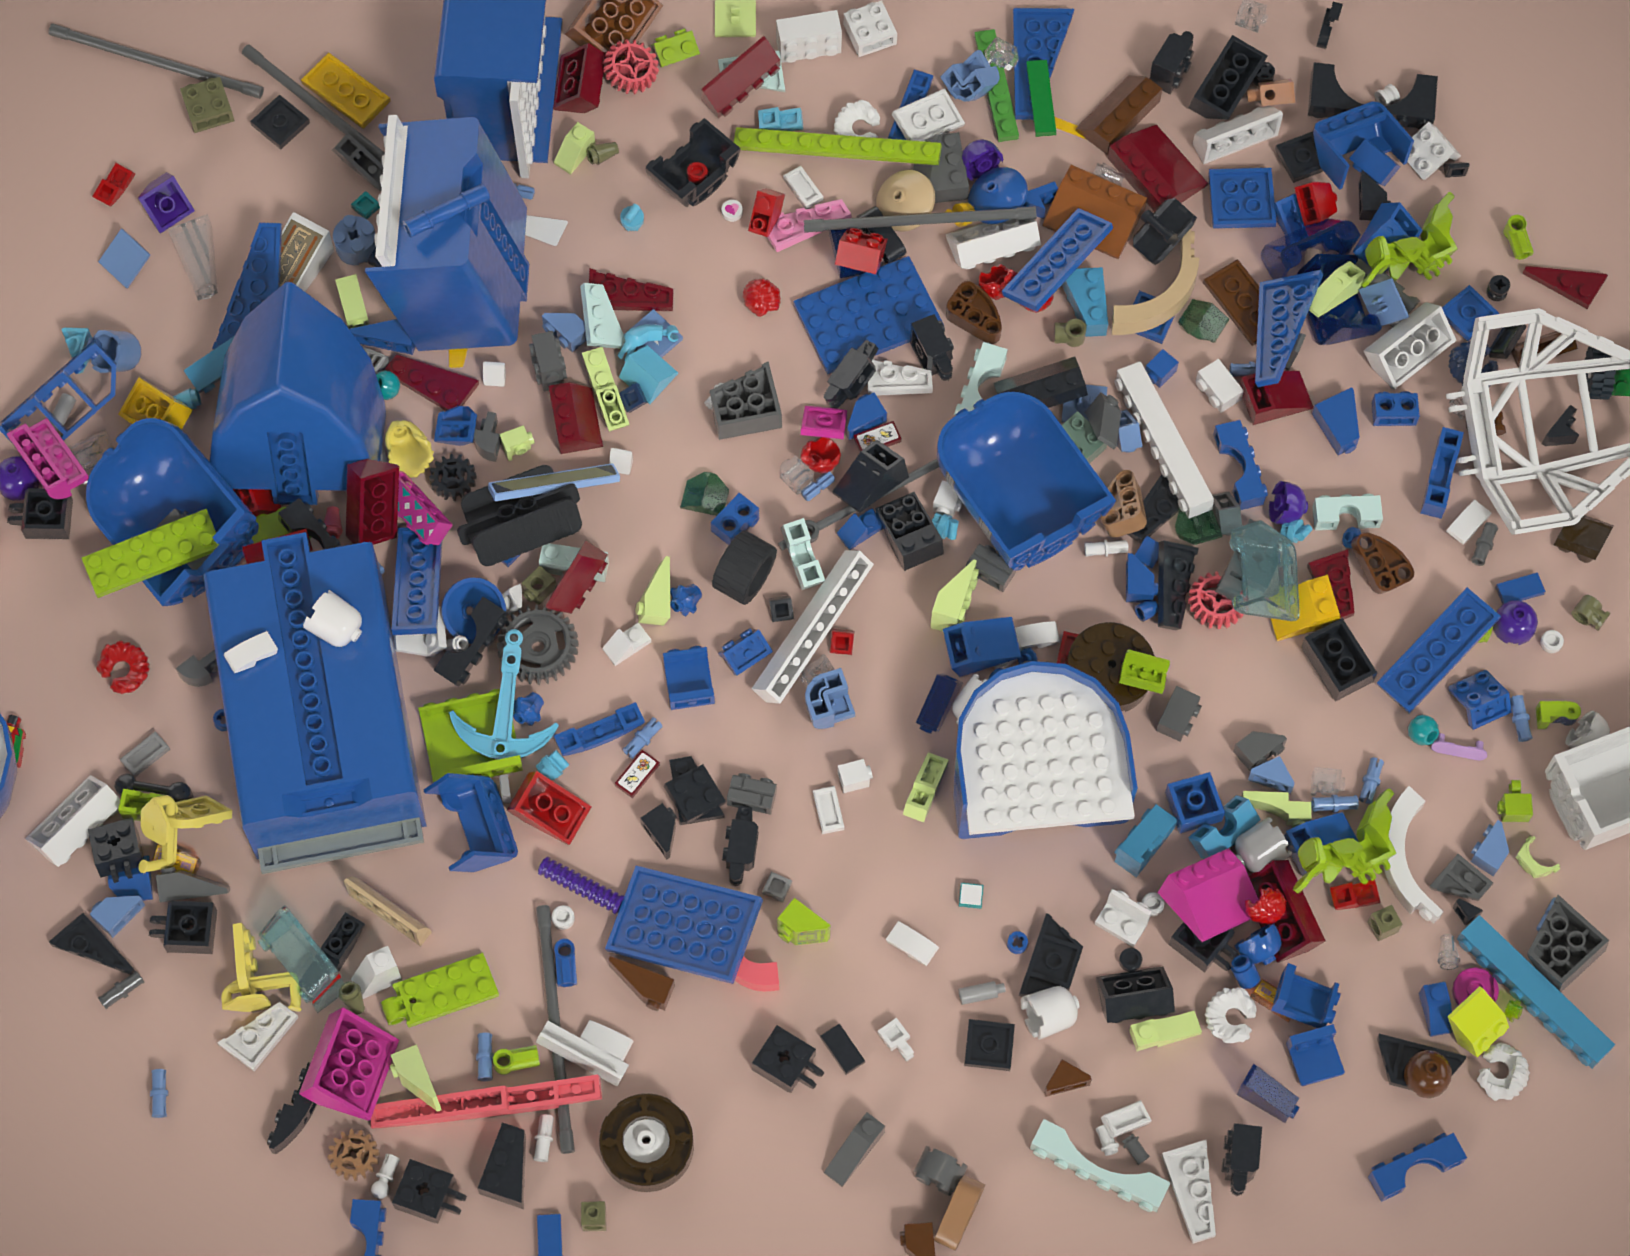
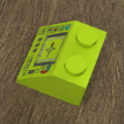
[777,898,831,945]

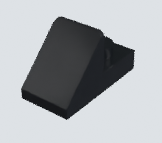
[1542,405,1579,446]

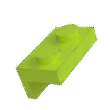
[651,28,700,67]
[1119,650,1170,694]

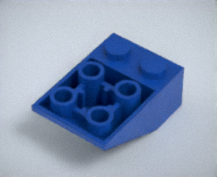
[1353,202,1423,273]
[943,617,1022,677]
[1284,812,1358,876]

